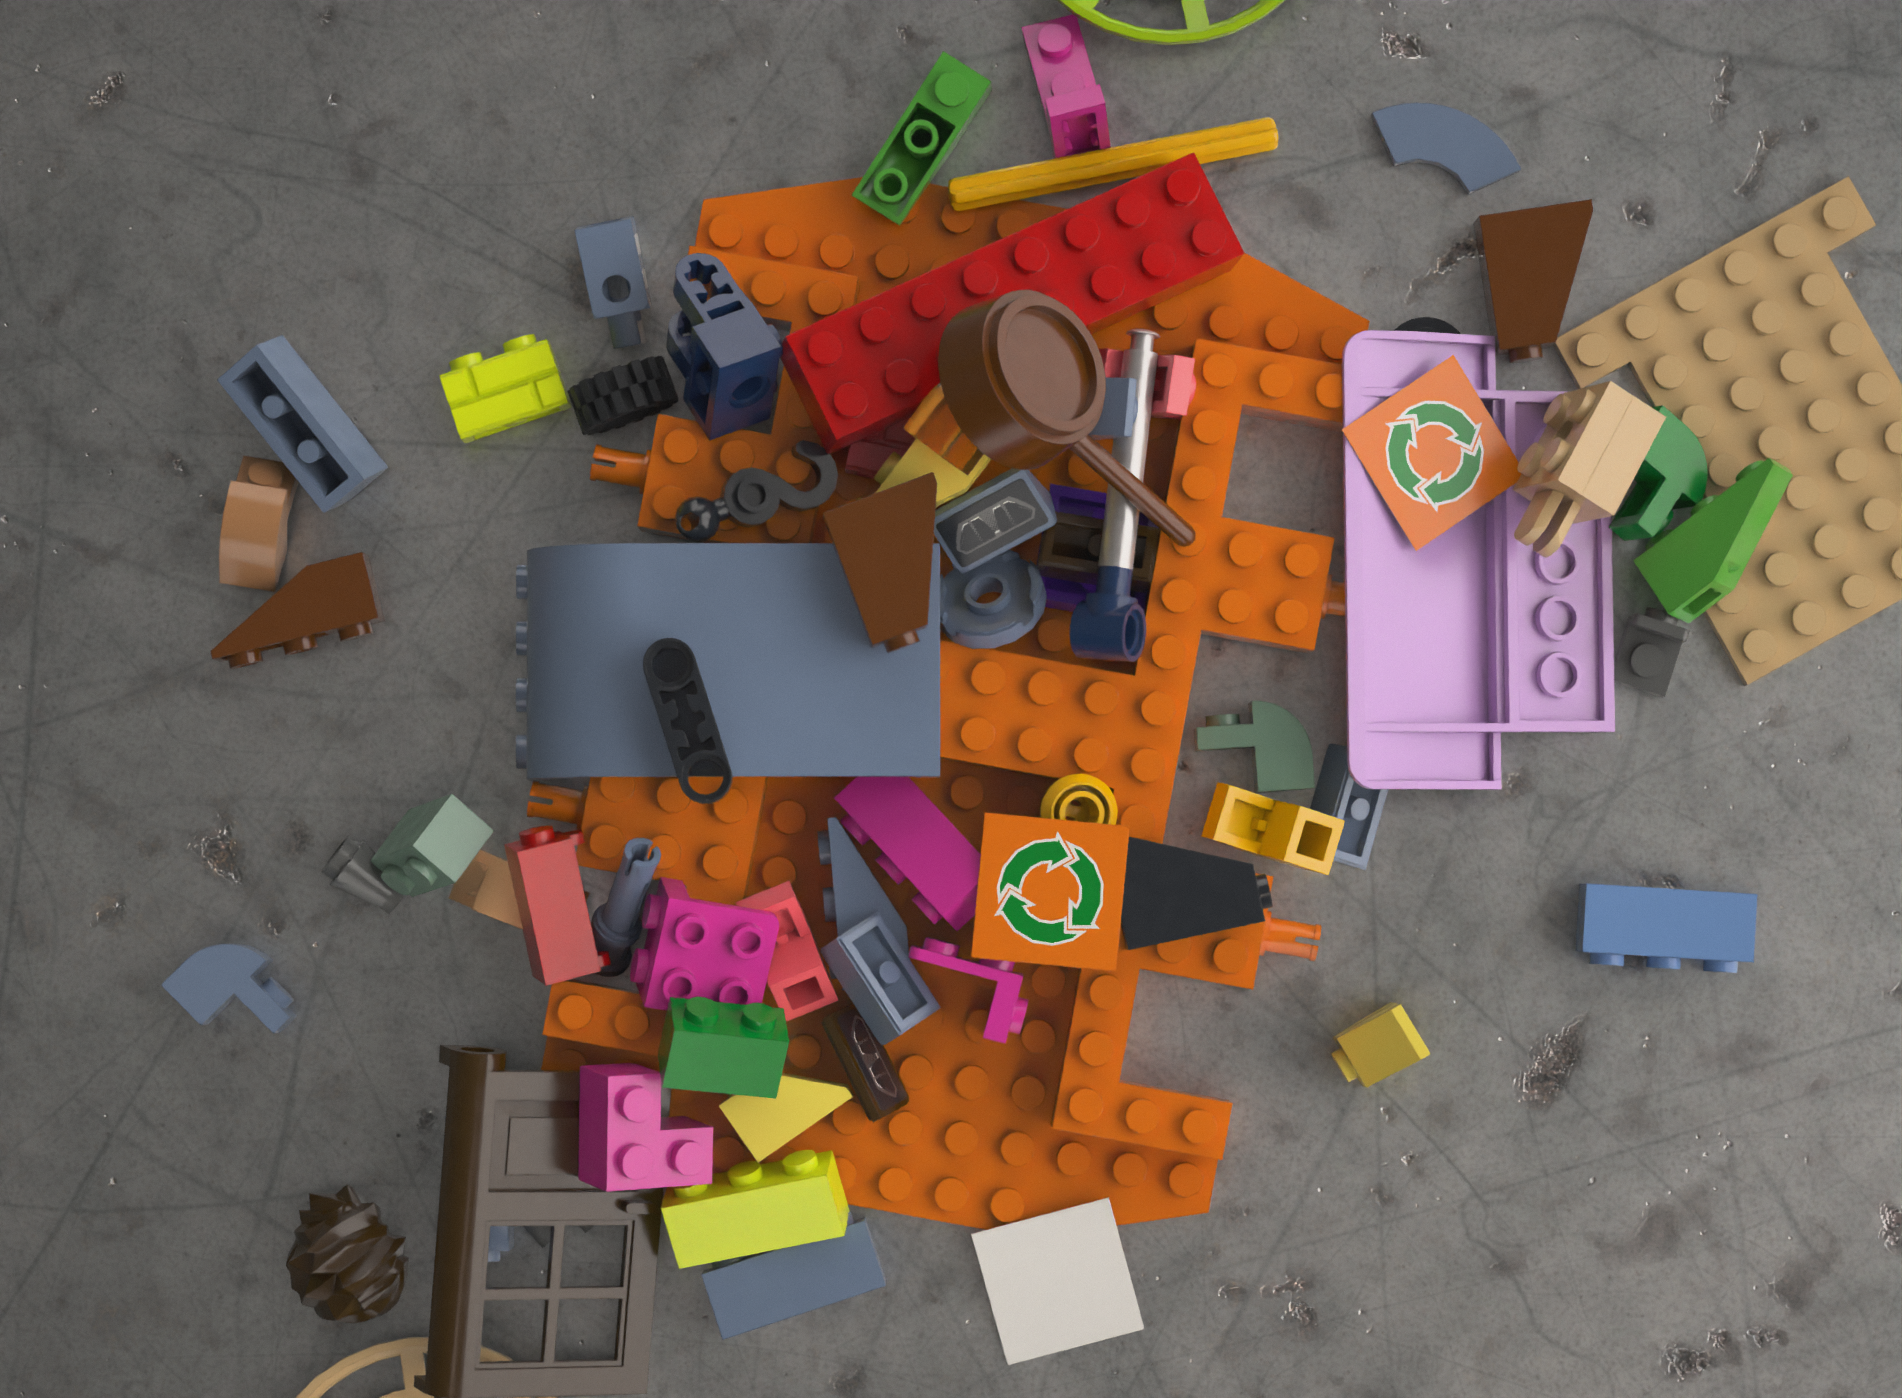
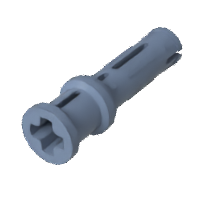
[591,838,661,977]

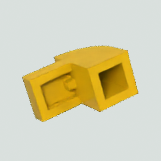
[1201,782,1345,875]

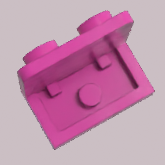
[630,877,779,1011]
[908,937,1029,1044]

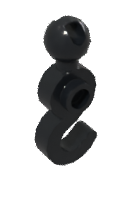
[675,440,838,542]

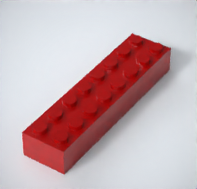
[780,152,1245,455]

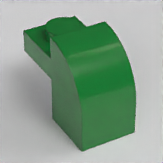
[1609,405,1708,541]

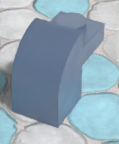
[161,944,297,1034]

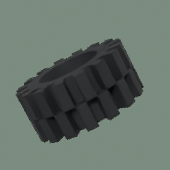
[567,356,679,435]

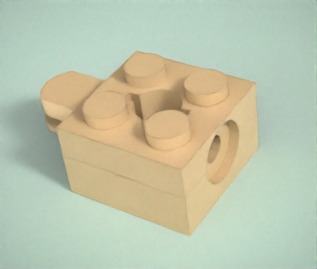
[1513,381,1666,558]

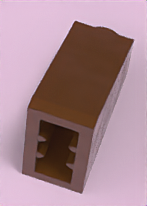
[1473,199,1593,363]
[823,472,937,654]

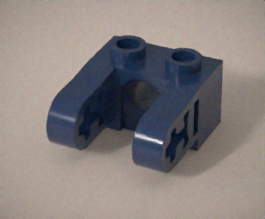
[666,253,783,441]

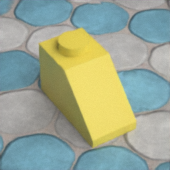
[1331,1002,1431,1088]
[719,1072,854,1163]

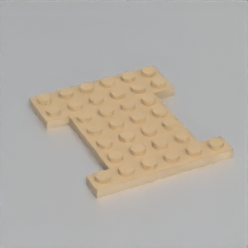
[1553,176,1902,686]

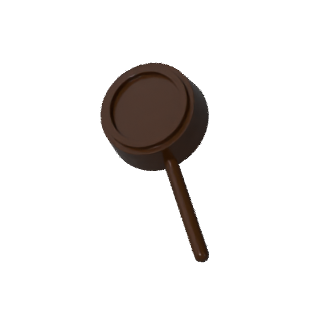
[938,290,1196,547]

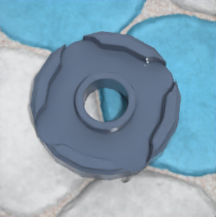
[940,550,1047,649]

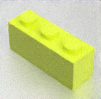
[661,1150,850,1269]

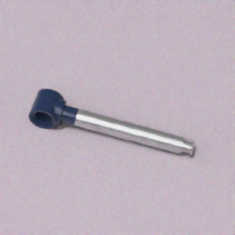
[1070,329,1160,662]

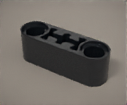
[643,638,733,804]

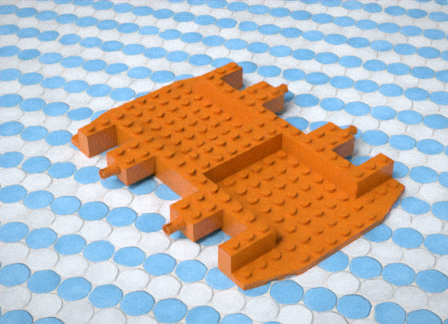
[527,177,1370,1230]

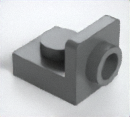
[1614,607,1690,698]

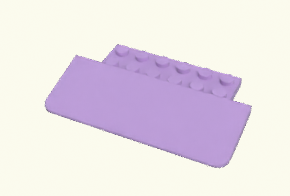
[1342,330,1615,790]

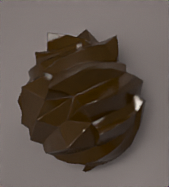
[286,1184,409,1324]

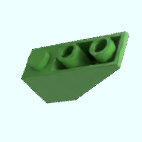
[852,51,992,226]
[1633,458,1793,624]

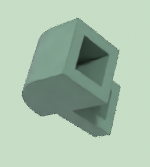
[1193,701,1315,793]

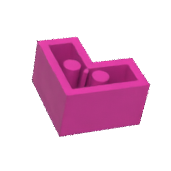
[578,1063,713,1192]

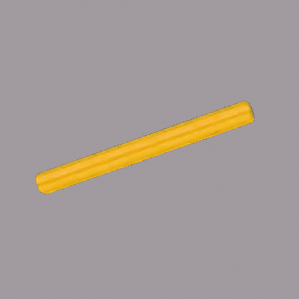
[948,117,1279,211]

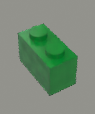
[658,997,789,1099]

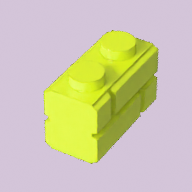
[439,334,572,444]

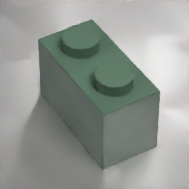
[370,794,494,897]

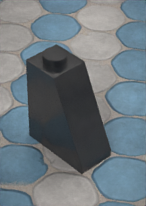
[1121,837,1273,950]

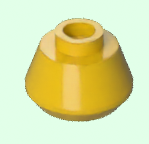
[1040,774,1118,825]

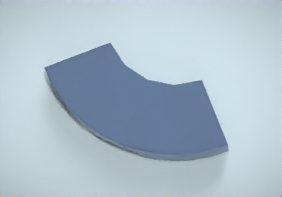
[1371,103,1521,195]

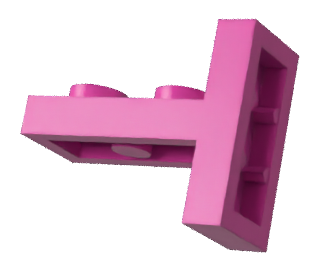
[1021,14,1111,159]

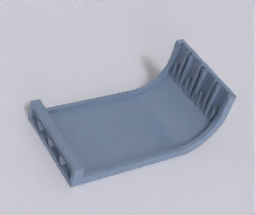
[516,543,940,781]

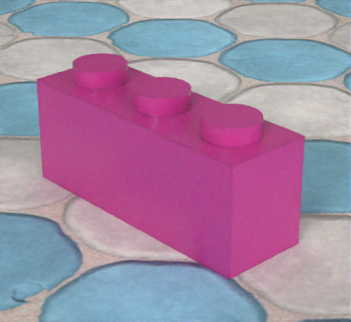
[834,777,981,931]

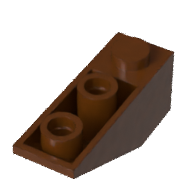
[210,552,385,669]

